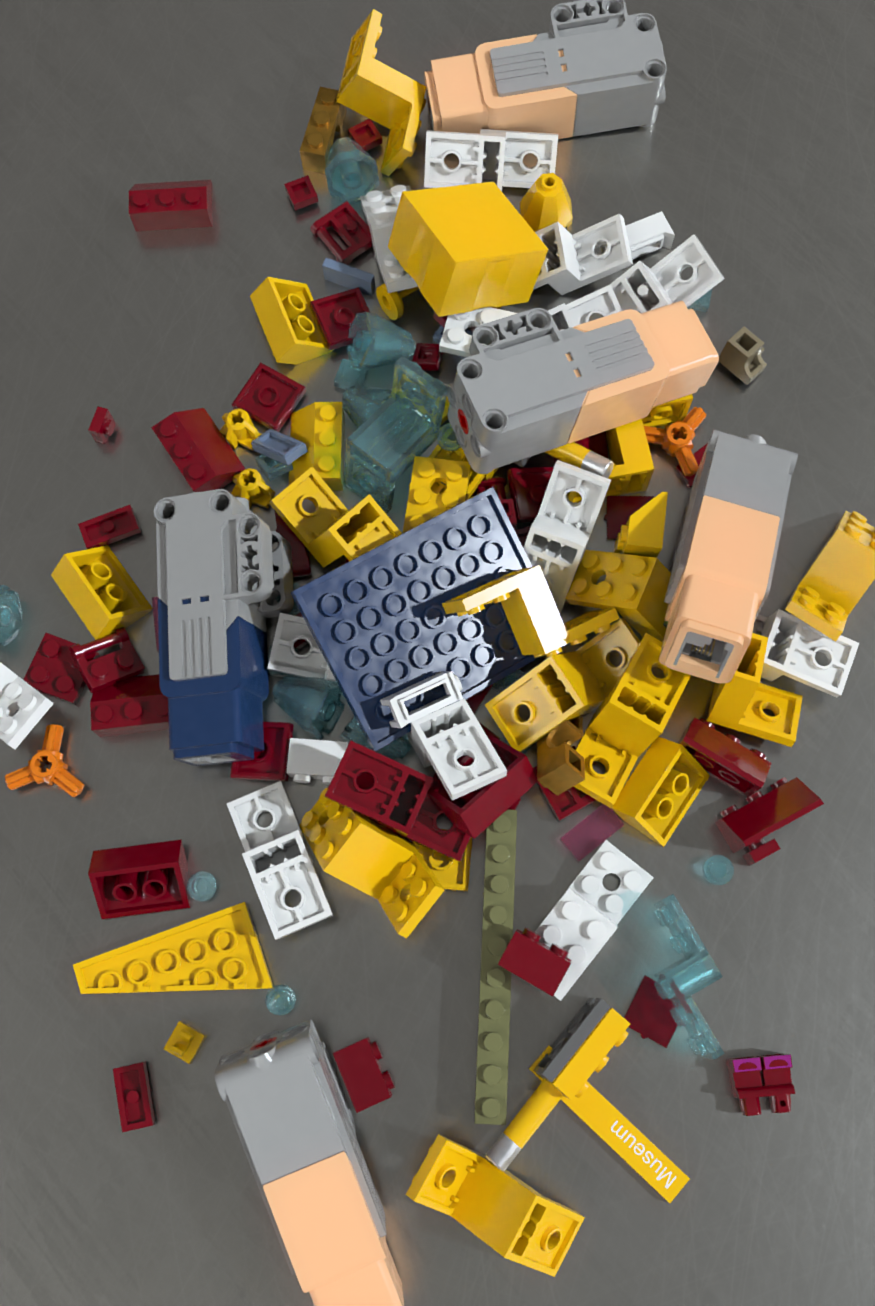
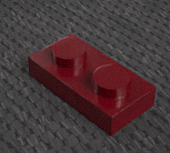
[78,505,141,549]
[113,1061,155,1133]

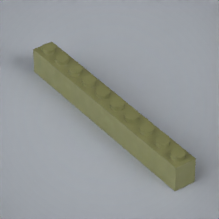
[474,810,517,1125]

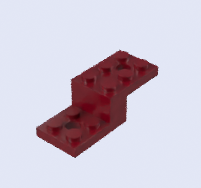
[324,740,471,862]

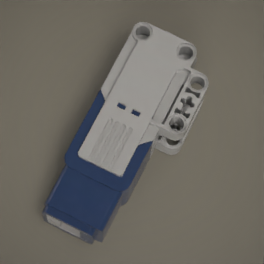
[153,489,294,766]

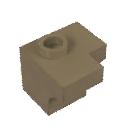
[719,326,767,385]

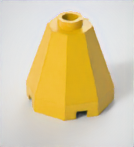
[519,173,573,232]

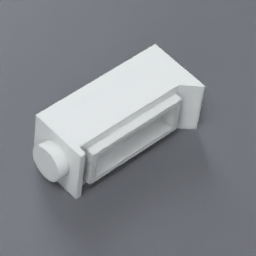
[601,211,675,260]
[380,671,463,728]

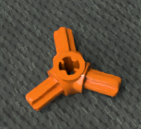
[644,407,706,477]
[5,724,84,798]

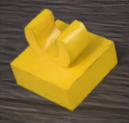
[163,1021,207,1064]

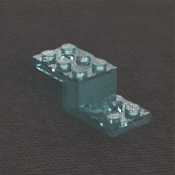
[654,894,725,1060]

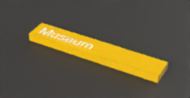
[528,1045,690,1203]

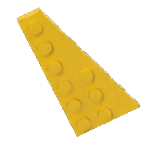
[73,902,274,994]

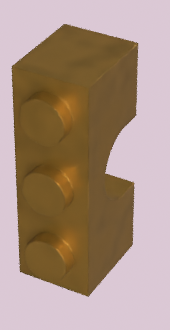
[300,86,347,175]
[537,716,585,795]

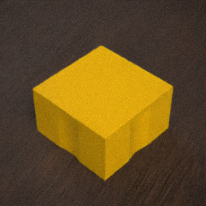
[388,182,548,317]

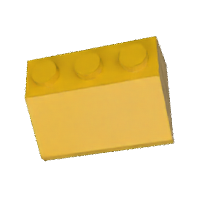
[250,277,334,365]
[289,402,345,491]
[613,492,668,558]
[51,545,153,640]
[611,737,710,847]

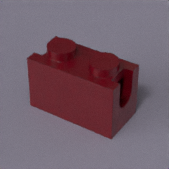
[498,927,572,997]
[333,1037,395,1113]

